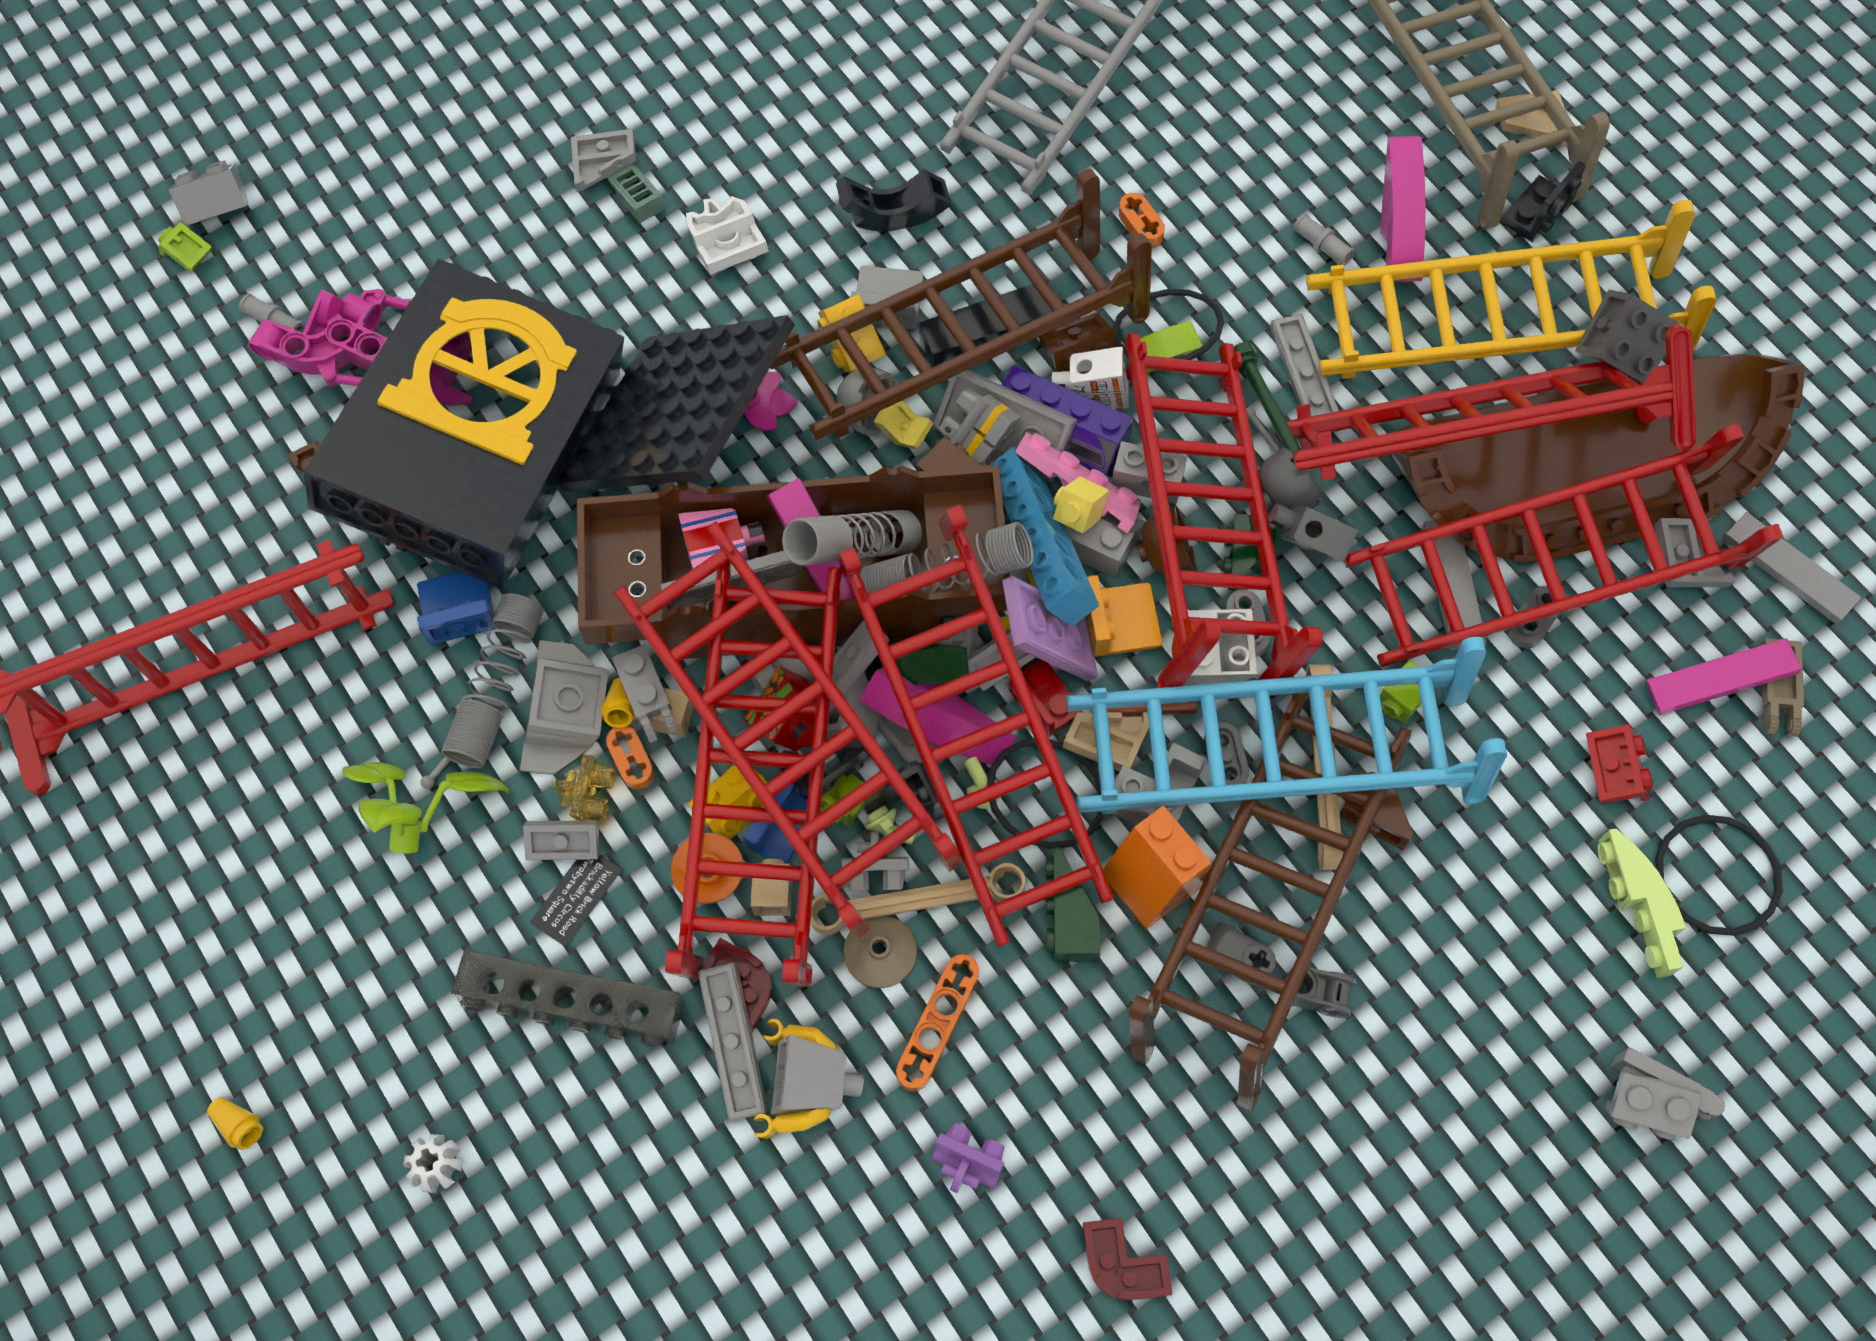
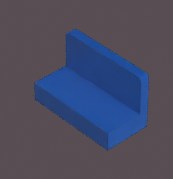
[743,784,821,864]

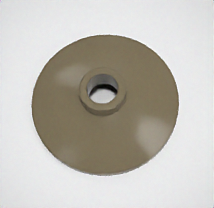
[843,916,917,988]

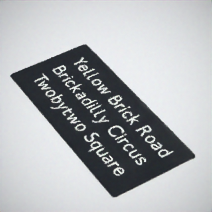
[530,855,622,946]

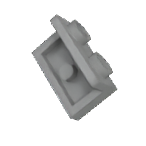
[1605,1069,1703,1140]

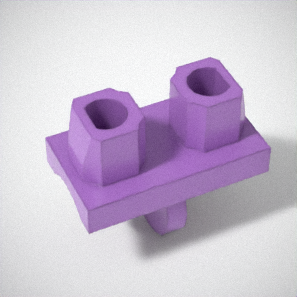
[931,1123,1004,1193]

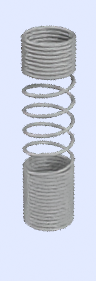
[782,509,922,566]
[860,522,1033,594]
[441,593,544,768]

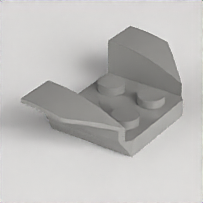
[519,640,609,775]

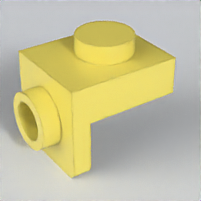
[874,401,933,449]

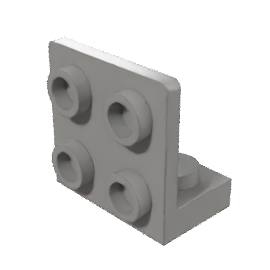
[850,266,923,330]

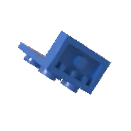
[417,571,495,645]

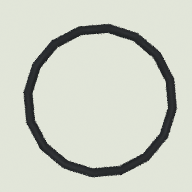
[1113,289,1225,360]
[986,739,1104,849]
[1655,815,1783,936]

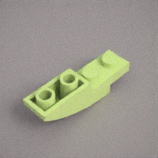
[1598,829,1686,978]

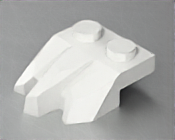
[686,196,769,275]

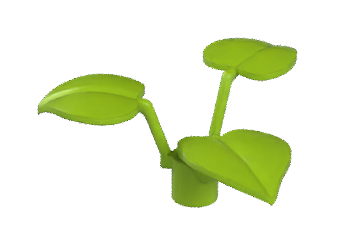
[342,762,510,854]

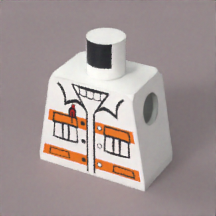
[1052,347,1129,408]

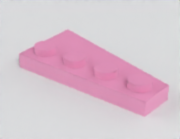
[1015,432,1141,534]

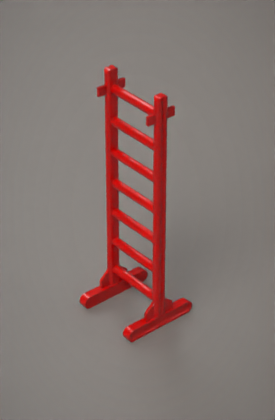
[1274,324,1696,480]
[1125,333,1323,700]
[1344,424,1784,668]
[838,504,1115,948]
[613,521,962,938]
[0,540,395,795]
[665,561,842,988]

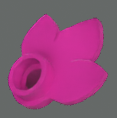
[743,372,797,431]

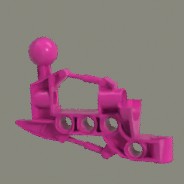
[247,289,473,406]

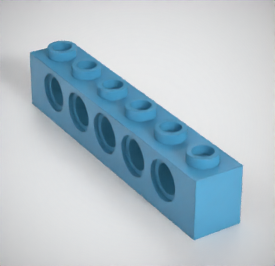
[990,446,1099,627]

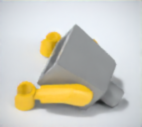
[754,1019,864,1139]

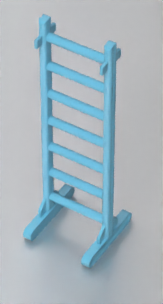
[1066,637,1507,815]

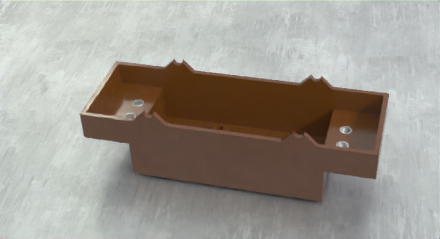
[577,465,1010,659]

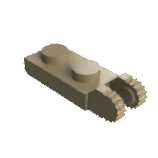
[1761,638,1804,737]

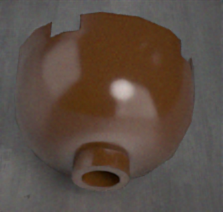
[1137,506,1197,576]

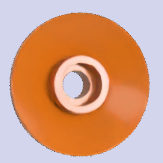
[671,833,743,904]

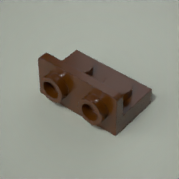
[1039,312,1116,372]

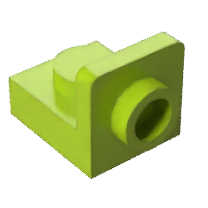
[158,222,212,273]
[821,774,864,827]

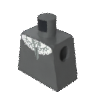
[1268,503,1358,562]

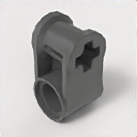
[1205,923,1276,986]
[1283,967,1356,1018]

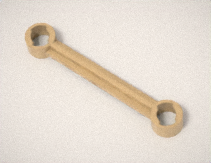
[1306,664,1344,870]
[810,863,1025,935]

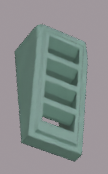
[607,163,665,224]

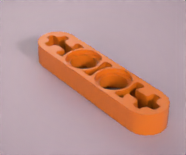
[896,954,979,1092]

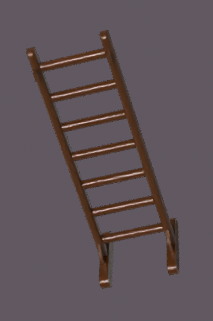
[770,169,1152,441]
[1128,693,1412,1111]

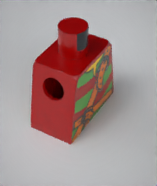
[743,666,816,752]

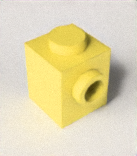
[1053,476,1110,533]

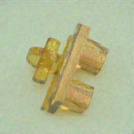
[553,754,616,821]

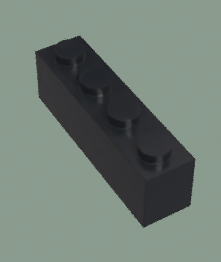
[919,284,1052,368]

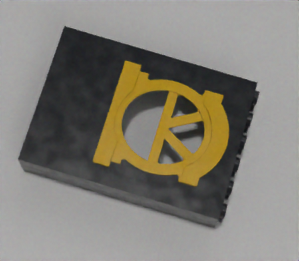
[304,258,624,589]

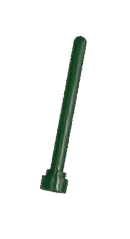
[1234,342,1301,463]

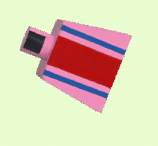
[678,508,765,569]

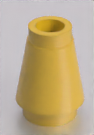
[601,678,636,728]
[207,1097,263,1150]

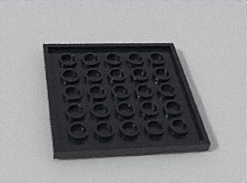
[557,315,795,492]

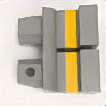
[938,389,1021,465]

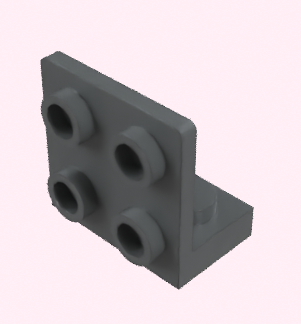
[1575,289,1680,384]

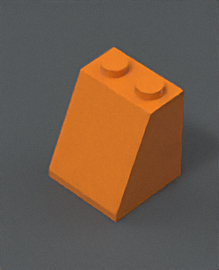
[1103,805,1212,930]

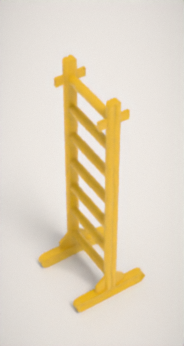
[1306,200,1717,379]

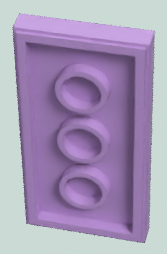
[1002,576,1098,681]

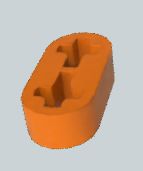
[1118,193,1165,248]
[606,726,655,790]

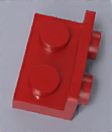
[1008,659,1083,737]
[1586,724,1654,804]

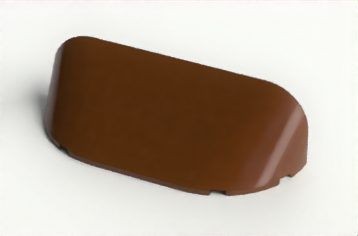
[1391,354,1804,562]

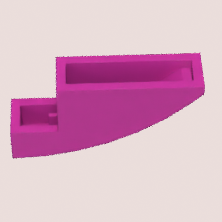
[1380,136,1426,282]
[860,668,1017,765]

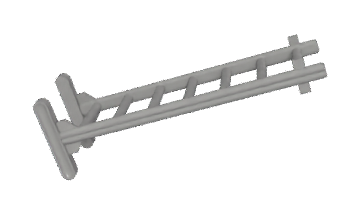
[940,0,1163,196]

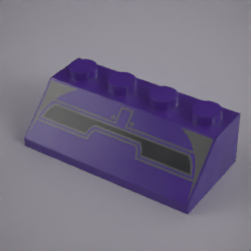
[1002,365,1133,477]

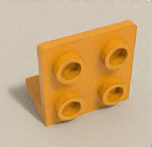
[1087,575,1162,657]

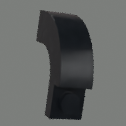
[836,169,952,231]

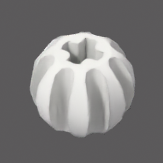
[403,1134,463,1193]

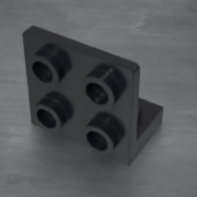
[1500,161,1585,243]
[780,747,869,796]
[863,760,944,821]

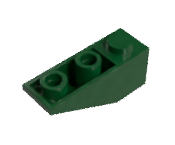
[864,636,969,685]
[1045,845,1100,962]

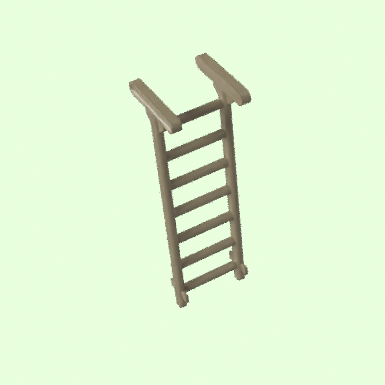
[1368,0,1610,230]

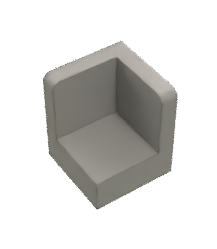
[1154,742,1206,789]

